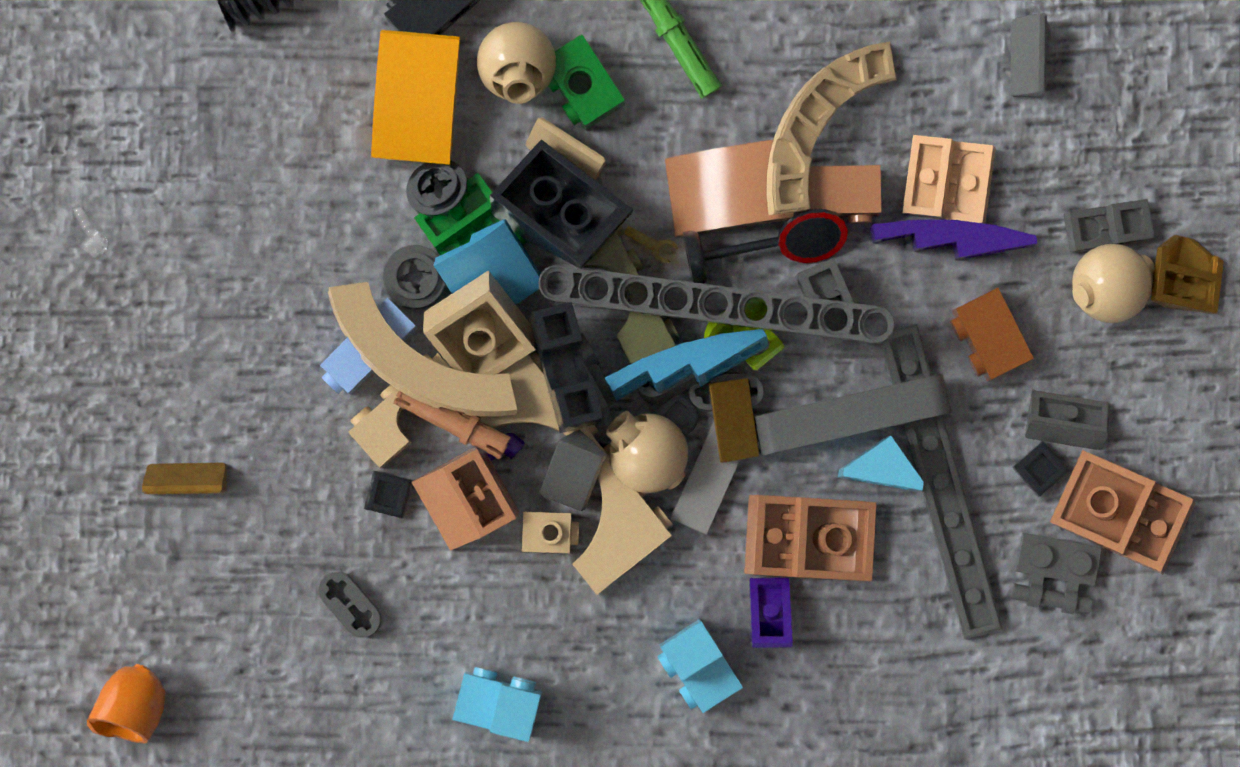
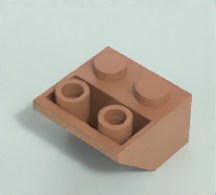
[412,447,520,551]

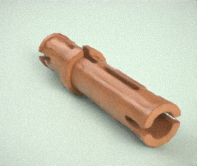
[393,391,511,460]

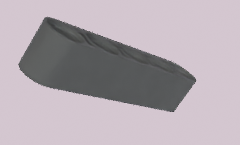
[754,374,952,456]

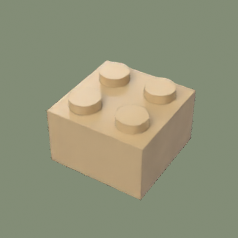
[423,270,536,374]

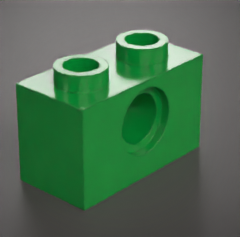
[548,34,625,131]

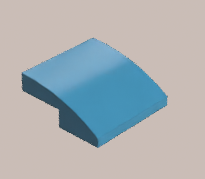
[434,219,541,305]

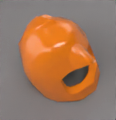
[87,664,166,743]

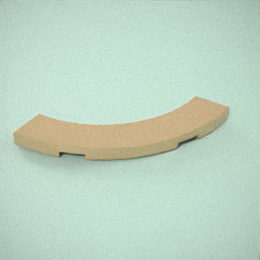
[767,41,897,216]
[328,282,517,417]

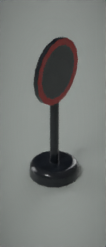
[683,209,848,284]

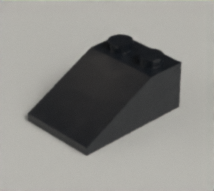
[489,139,633,269]

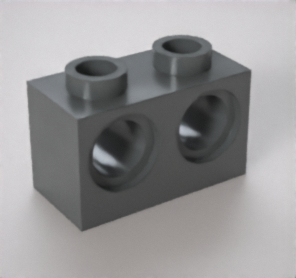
[795,258,866,349]

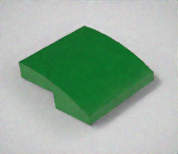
[414,173,527,255]

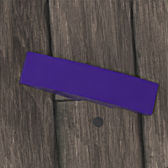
[870,220,1037,260]

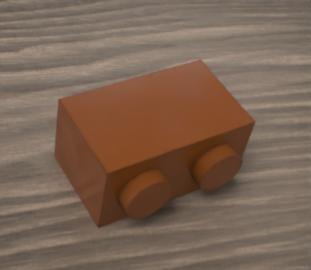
[950,288,1034,381]

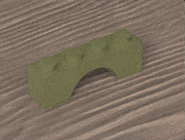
[583,225,680,364]

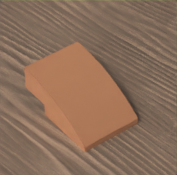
[665,140,794,237]
[1050,450,1196,575]
[744,495,877,581]

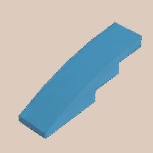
[605,329,769,401]

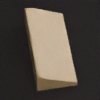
[526,117,606,180]

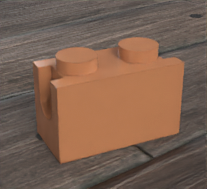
[800,165,882,224]

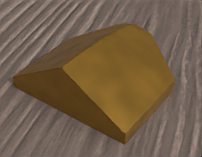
[1151,235,1224,314]

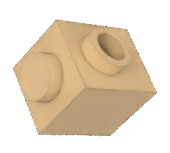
[522,512,579,553]

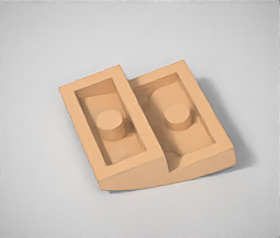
[902,135,996,224]

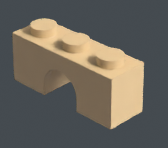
[348,353,451,468]

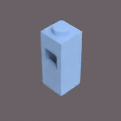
[320,298,417,395]

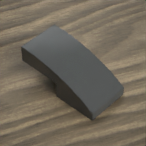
[1064,199,1155,252]

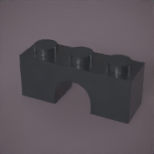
[529,302,603,434]

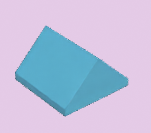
[838,436,924,491]

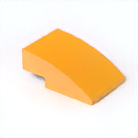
[371,30,460,165]

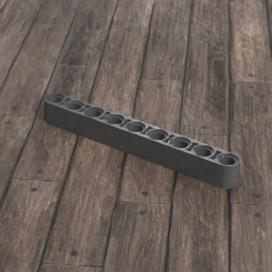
[539,265,894,343]

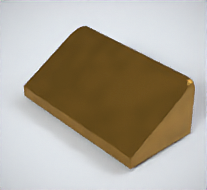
[708,378,759,463]
[142,463,227,494]

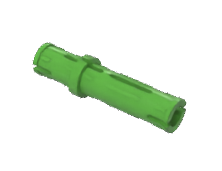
[640,0,723,99]

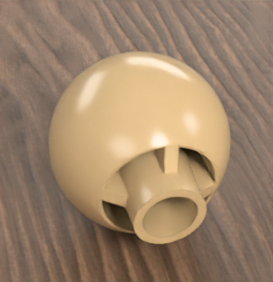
[477,22,556,104]
[1072,244,1155,323]
[606,411,688,493]

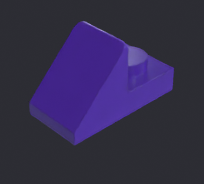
[749,578,793,648]

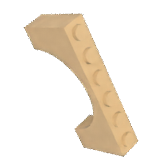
[463,351,673,595]

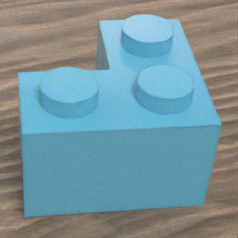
[657,619,743,713]
[452,667,542,742]

